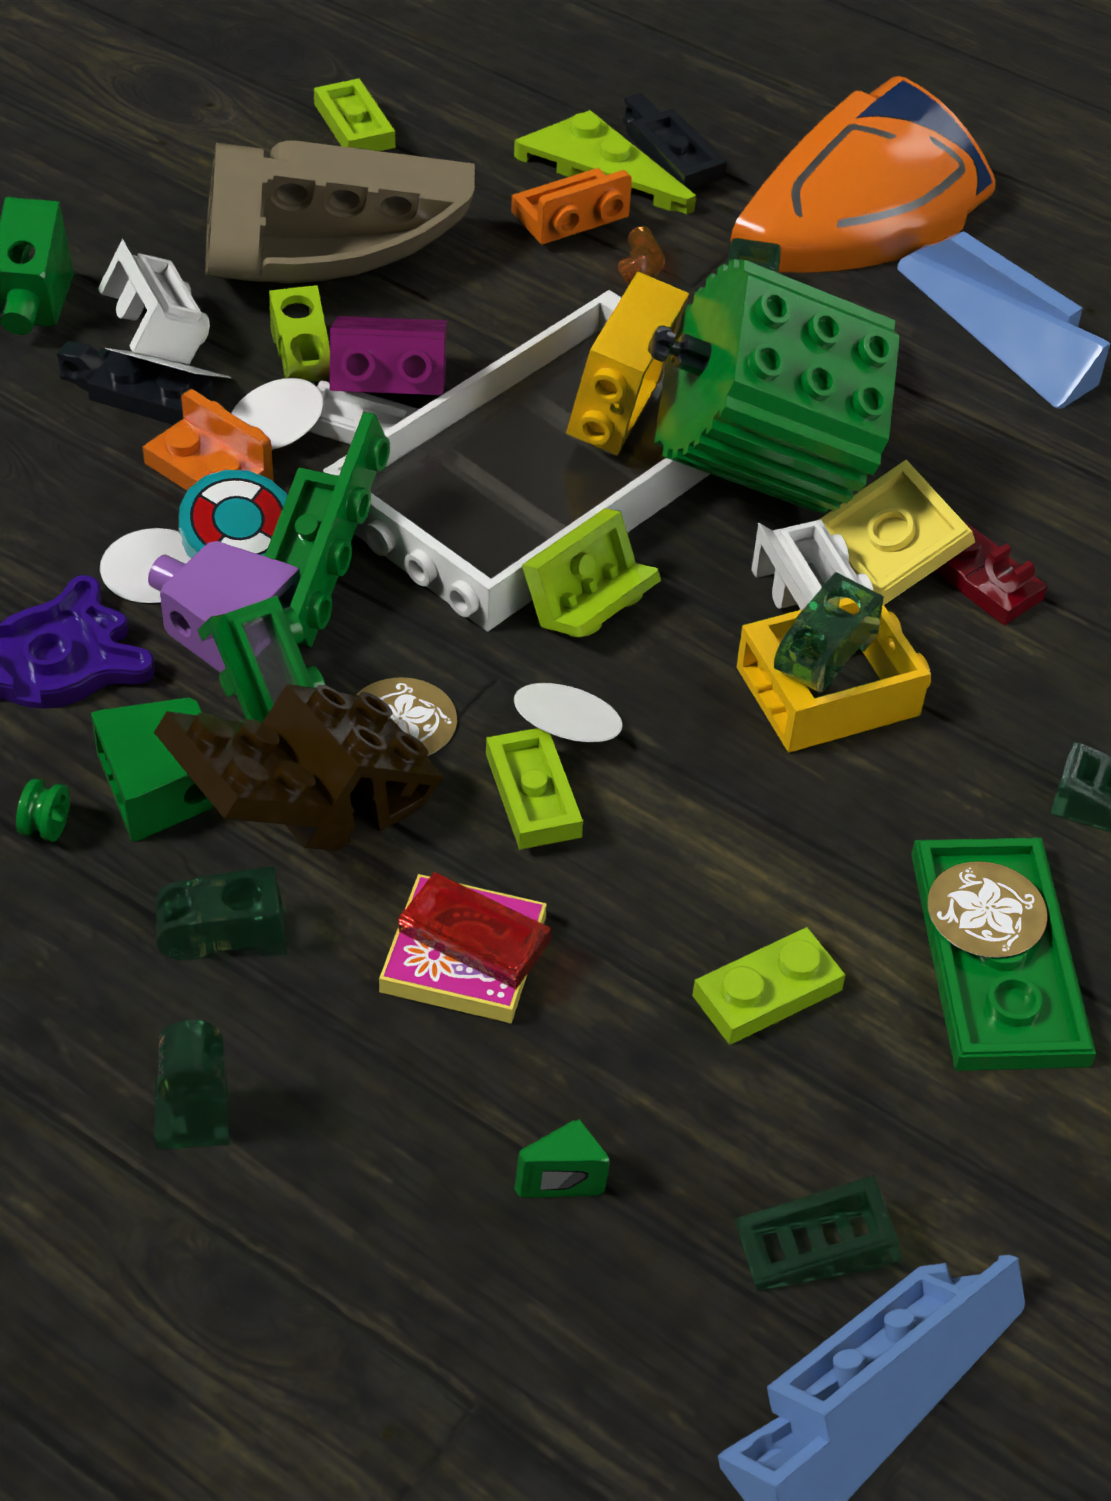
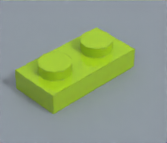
[314,78,395,151]
[486,728,583,850]
[692,927,845,1045]

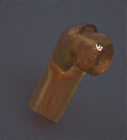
[618,226,665,284]

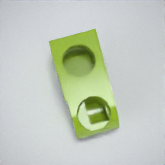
[269,285,330,382]

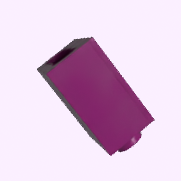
[329,316,447,395]

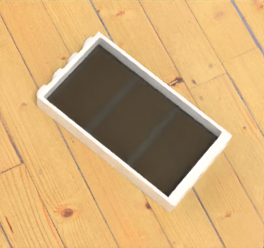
[323,290,710,632]

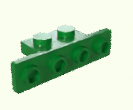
[265,412,390,647]

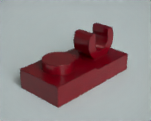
[933,520,1048,626]

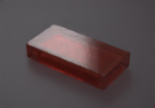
[399,872,551,990]

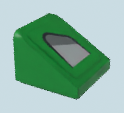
[514,1119,610,1198]

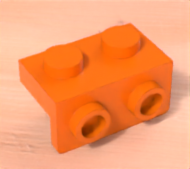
[511,168,632,245]

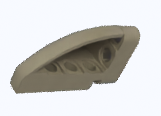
[205,141,475,284]

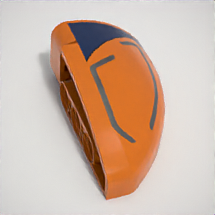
[729,76,995,273]

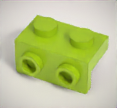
[522,508,661,637]

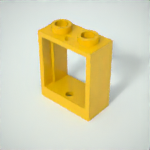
[566,271,690,456]
[736,590,931,753]

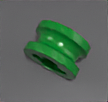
[16,778,70,842]

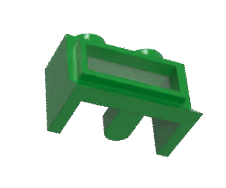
[197,595,326,723]

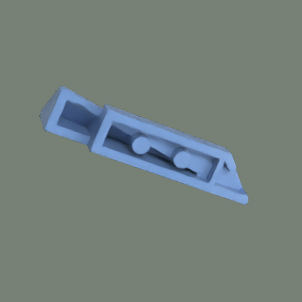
[897,231,1111,409]
[718,1255,1025,1501]

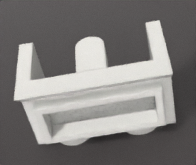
[98,239,210,364]
[752,520,873,610]

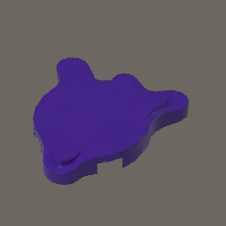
[0,575,155,709]

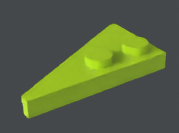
[514,110,696,215]

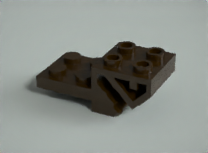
[154,684,444,851]

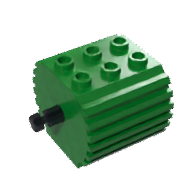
[648,259,900,513]

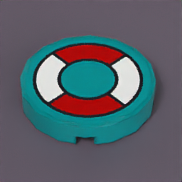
[178,470,288,558]

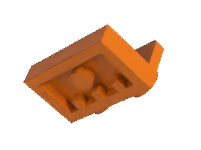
[143,389,274,491]

